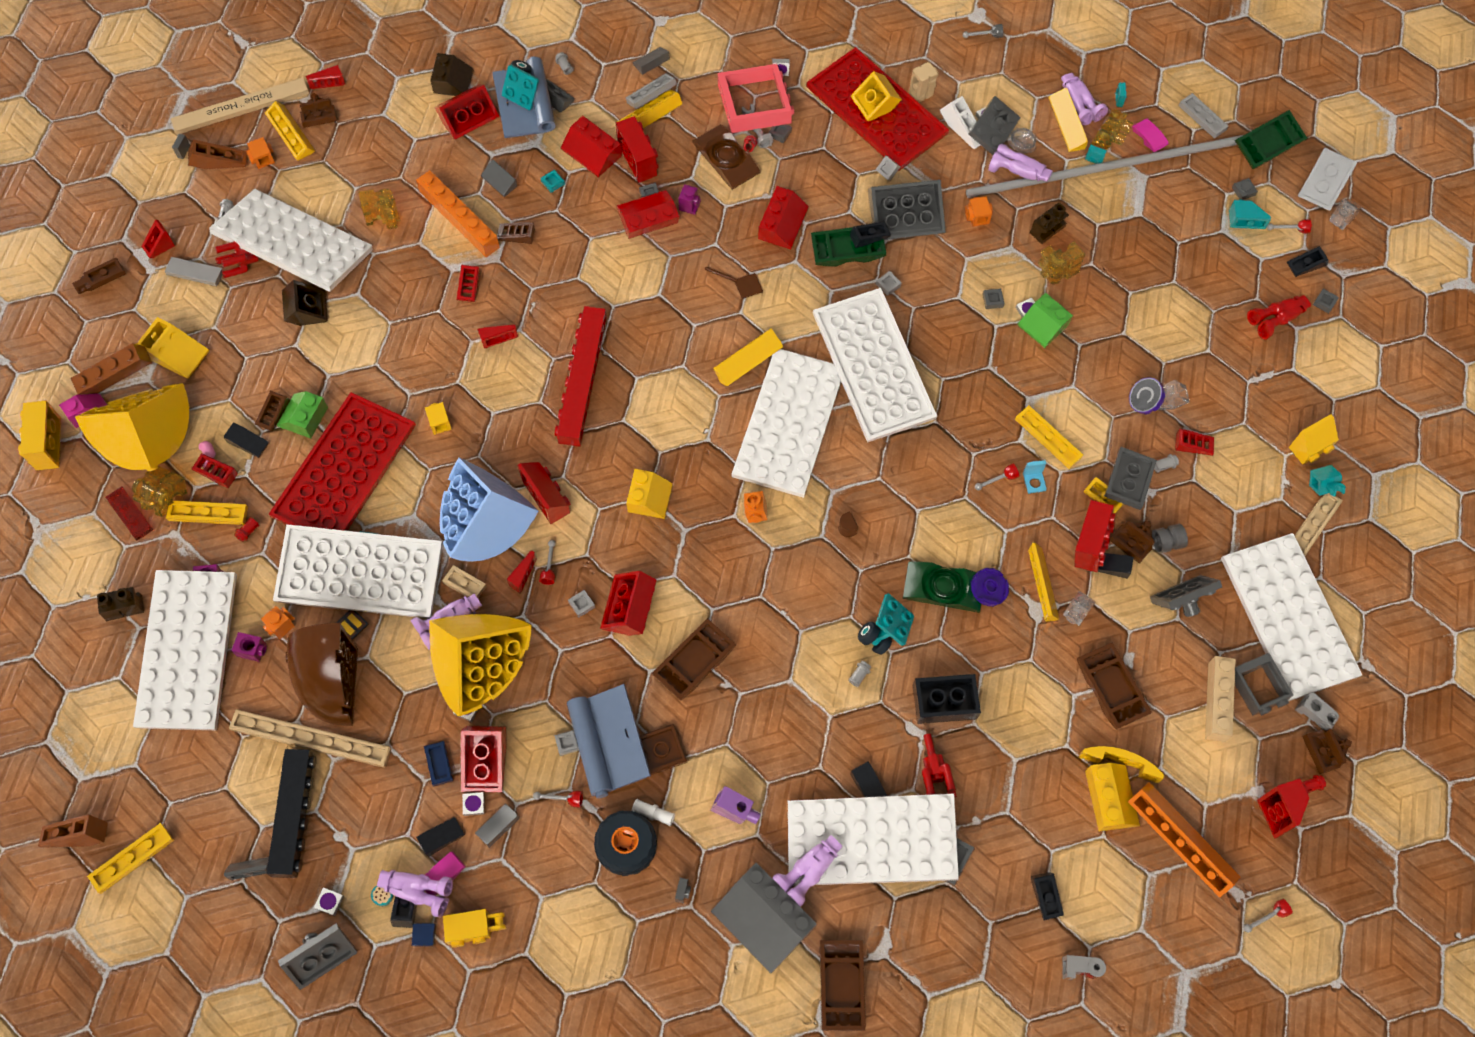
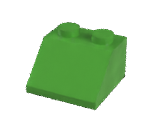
[1018,293,1073,348]
[277,391,328,438]

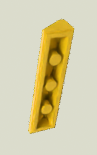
[1049,88,1088,152]
[616,89,682,128]
[265,101,315,161]
[714,328,783,386]
[1028,543,1059,622]

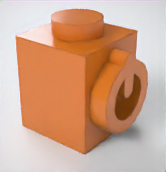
[246,137,275,169]
[965,196,993,227]
[744,491,767,523]
[261,606,295,640]

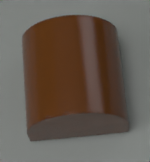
[838,511,858,537]

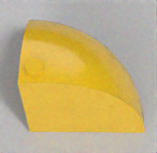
[75,383,189,471]
[429,614,531,716]

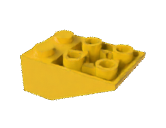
[137,317,210,379]

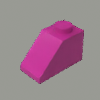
[59,394,107,428]

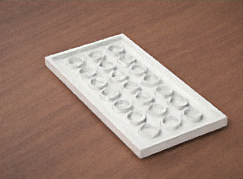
[209,189,373,292]
[813,288,937,443]
[732,349,841,498]
[273,525,443,619]
[1221,533,1362,701]
[133,570,237,730]
[788,794,959,886]

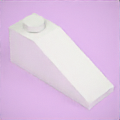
[940,96,980,149]

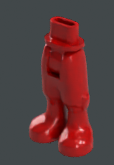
[1247,295,1311,340]

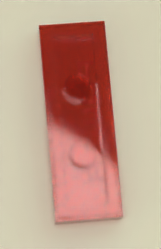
[105,486,153,541]

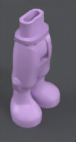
[1061,73,1109,125]
[989,143,1053,182]
[411,593,482,650]
[772,835,843,907]
[377,870,453,918]

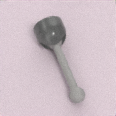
[963,24,1003,38]

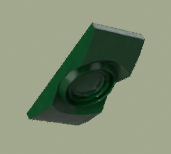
[1235,110,1308,170]
[811,227,886,267]
[902,562,981,613]

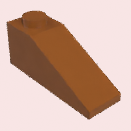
[188,139,246,169]
[38,814,108,848]

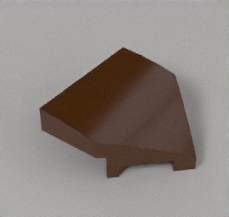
[300,93,337,128]
[1110,521,1155,564]
[1302,729,1352,774]

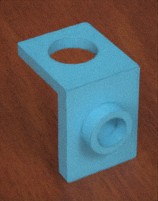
[1023,460,1047,494]

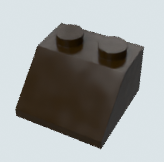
[430,53,474,96]
[282,280,328,326]

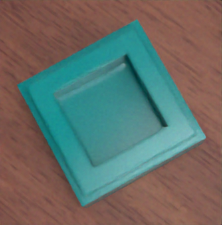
[1115,82,1127,107]
[1085,145,1107,164]
[540,169,565,193]

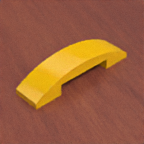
[1079,746,1164,783]

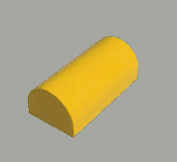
[1084,477,1124,513]

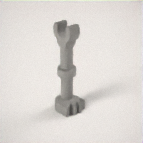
[742,104,773,148]

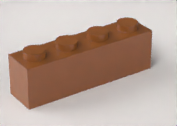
[71,343,152,395]

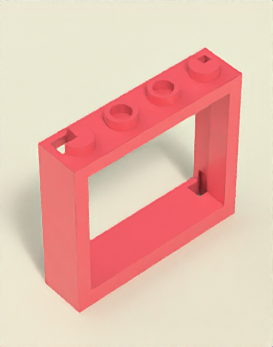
[718,64,794,133]

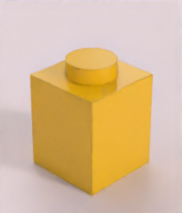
[425,402,451,435]

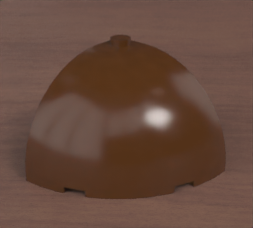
[286,623,358,726]

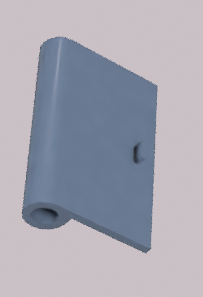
[492,56,556,138]
[566,684,651,799]

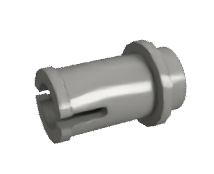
[555,52,573,75]
[218,199,234,220]
[1154,454,1179,473]
[848,661,871,687]

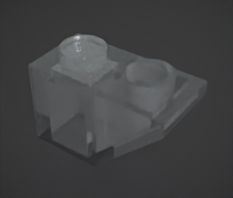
[1329,198,1361,230]
[1156,380,1190,411]
[1063,591,1096,626]

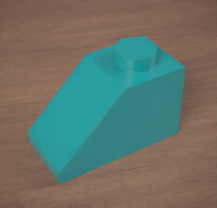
[1229,200,1271,229]

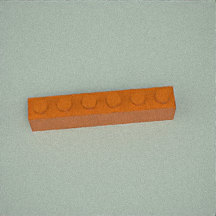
[416,170,500,258]
[1128,782,1241,898]

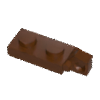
[72,258,126,294]

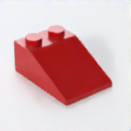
[461,726,506,792]

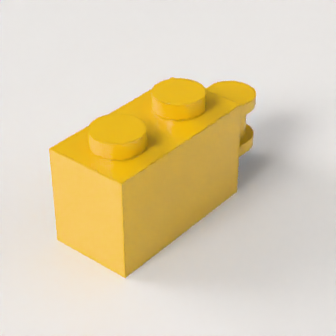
[443,909,506,948]

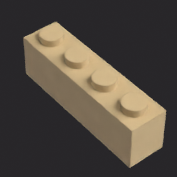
[1205,656,1236,742]

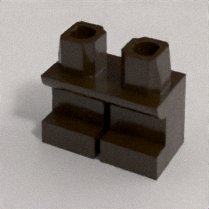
[1030,203,1069,244]
[97,587,144,621]

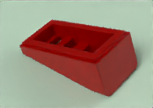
[306,65,345,89]
[457,265,481,302]
[477,325,518,348]
[1175,429,1214,456]
[191,453,238,488]
[507,550,537,594]

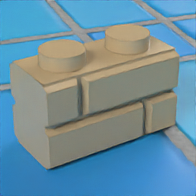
[909,62,938,103]

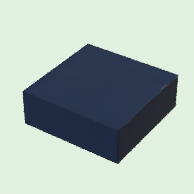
[411,923,436,946]

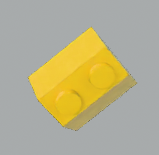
[851,71,902,121]
[1289,414,1339,465]
[626,469,673,519]

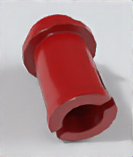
[743,135,757,152]
[234,517,260,542]
[1302,775,1326,793]

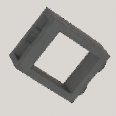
[1235,653,1294,716]

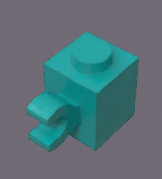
[1309,465,1346,497]

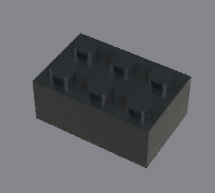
[912,674,981,724]

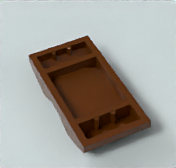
[692,124,760,190]
[652,618,736,701]
[1077,642,1152,729]
[820,940,866,1031]

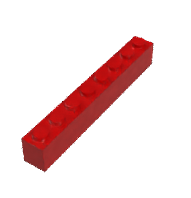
[554,306,607,447]

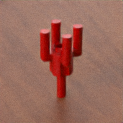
[214,242,258,278]
[922,734,957,798]

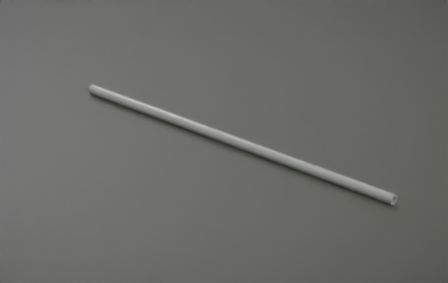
[966,135,1243,198]

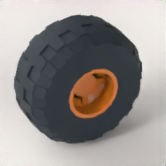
[594,810,657,876]

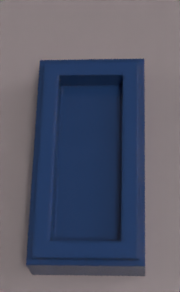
[424,741,454,787]

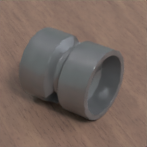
[1152,524,1188,554]

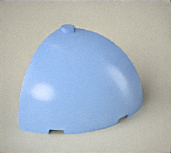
[440,457,539,562]

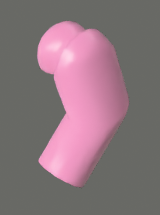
[199,441,216,468]

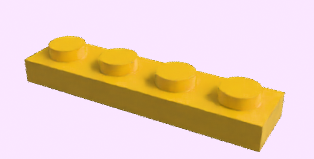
[1015,406,1083,469]
[166,500,248,525]
[87,823,174,894]

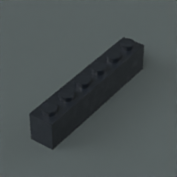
[266,749,316,878]

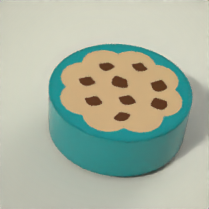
[371,886,394,906]

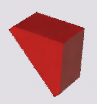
[141,219,175,259]

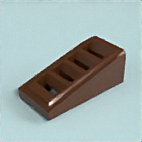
[497,222,535,244]
[255,390,290,432]

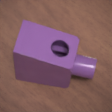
[710,786,761,824]

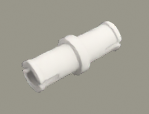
[632,799,675,826]

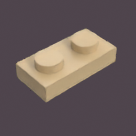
[442,565,487,598]

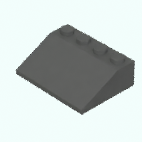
[868,180,946,240]
[711,863,817,974]

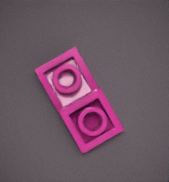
[1133,118,1169,152]
[424,851,466,896]

